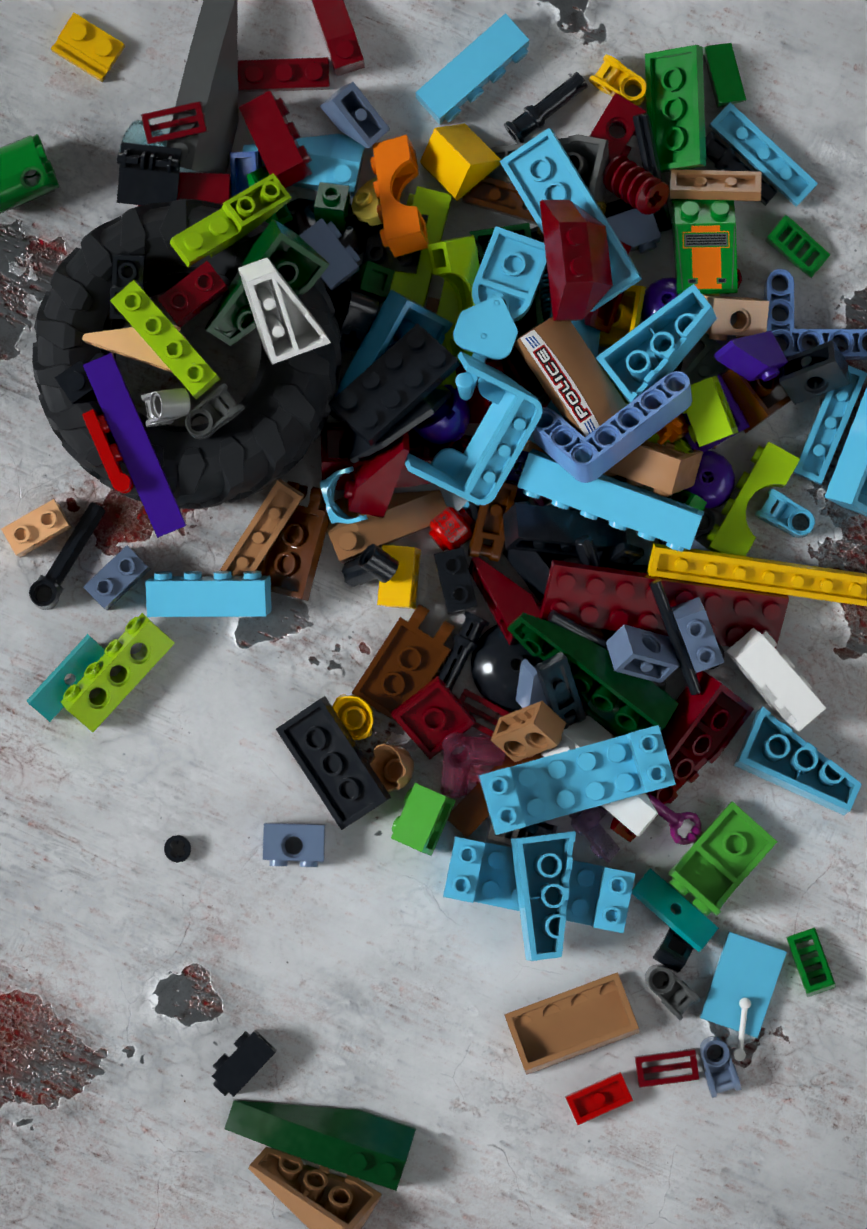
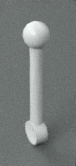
[733,998,751,1061]

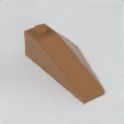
[324,490,447,564]
[248,1147,382,1229]

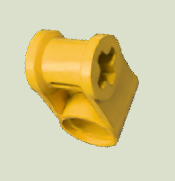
[588,54,646,106]

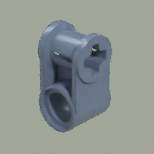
[699,1036,742,1098]

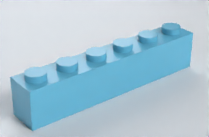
[517,449,705,552]

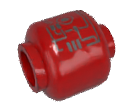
[428,507,474,551]

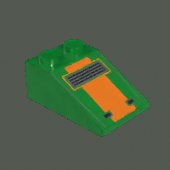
[672,200,738,294]

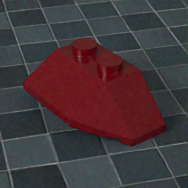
[540,200,613,321]

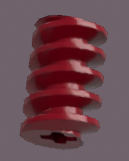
[603,155,670,215]

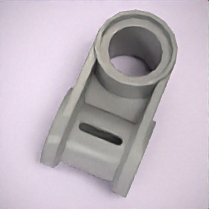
[141,388,191,427]

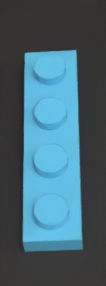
[709,102,818,207]
[793,365,867,485]

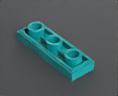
[26,634,105,722]
[631,868,719,952]

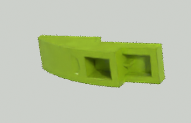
[170,173,292,267]

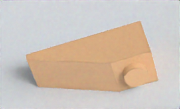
[82,325,186,373]

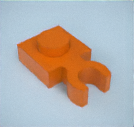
[657,414,689,445]

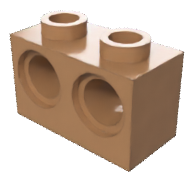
[491,701,566,762]

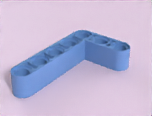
[764,269,867,360]
[532,371,692,483]

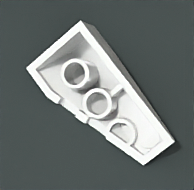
[541,715,658,837]

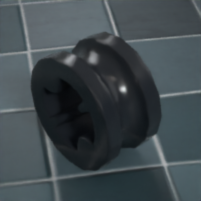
[164,835,191,863]

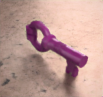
[647,793,703,845]

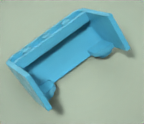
[405,351,543,505]

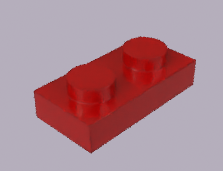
[565,1072,633,1125]

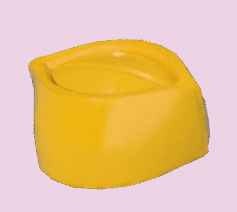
[332,694,374,740]

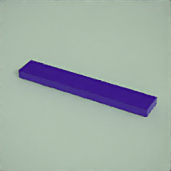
[83,353,187,538]

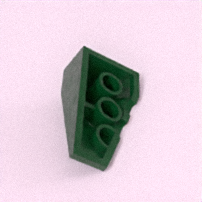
[205,219,329,346]

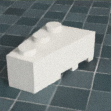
[238,257,331,364]
[726,628,826,732]

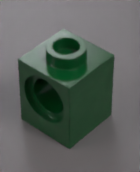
[314,182,351,231]
[349,261,395,303]

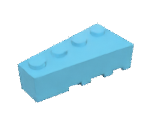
[596,284,717,403]

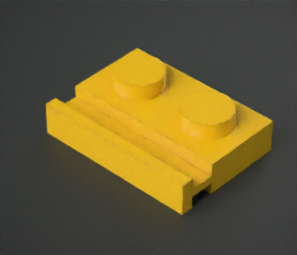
[51,12,125,82]

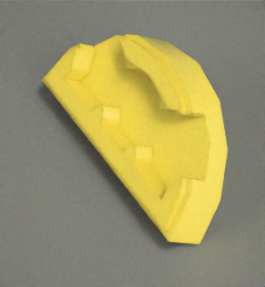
[351,176,383,226]

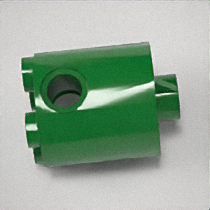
[0,134,60,214]

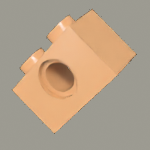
[703,295,769,340]
[1,499,72,557]

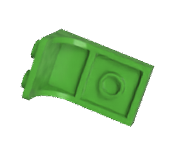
[667,801,778,916]

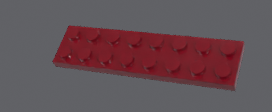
[540,560,789,649]

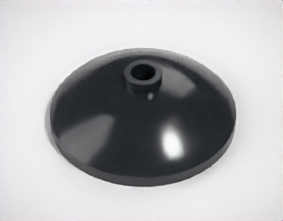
[471,624,543,710]

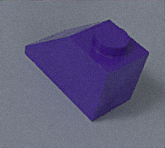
[713,331,788,382]

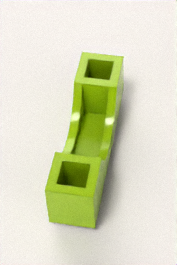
[427,235,480,363]
[706,441,800,556]

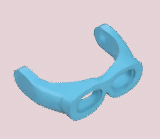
[320,466,368,524]

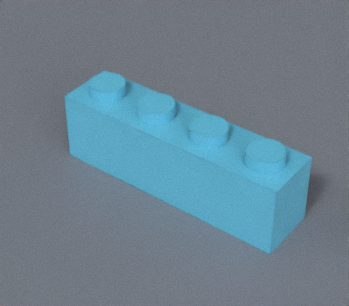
[416,13,529,125]
[145,571,272,617]

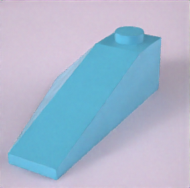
[242,134,365,198]

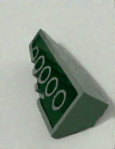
[507,612,679,737]
[224,1100,416,1191]

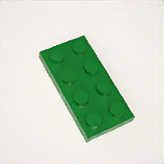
[645,45,706,173]

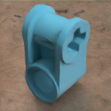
[755,488,815,538]

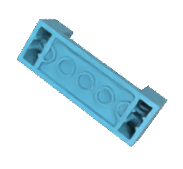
[479,725,676,835]
[443,836,635,933]

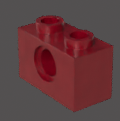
[589,93,646,163]
[157,261,228,327]

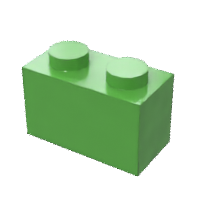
[391,783,456,856]

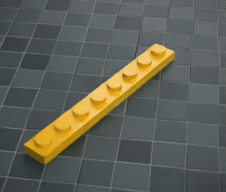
[647,543,867,606]

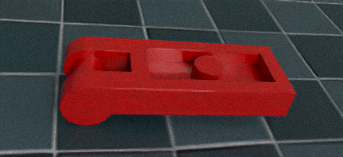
[82,409,134,494]

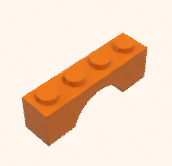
[370,134,429,257]

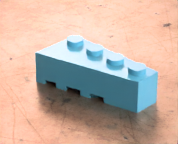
[734,706,862,815]
[511,831,576,961]

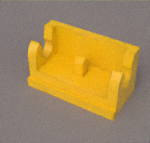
[377,545,421,609]

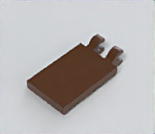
[257,481,330,601]
[352,604,455,722]

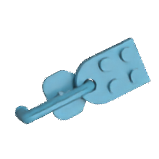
[453,226,547,400]

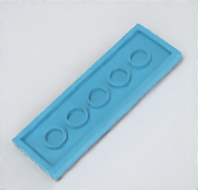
[500,128,642,312]

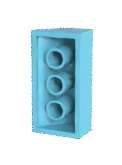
[825,387,867,516]

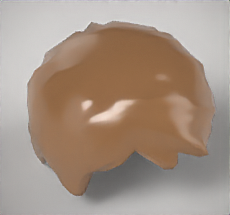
[370,744,414,792]

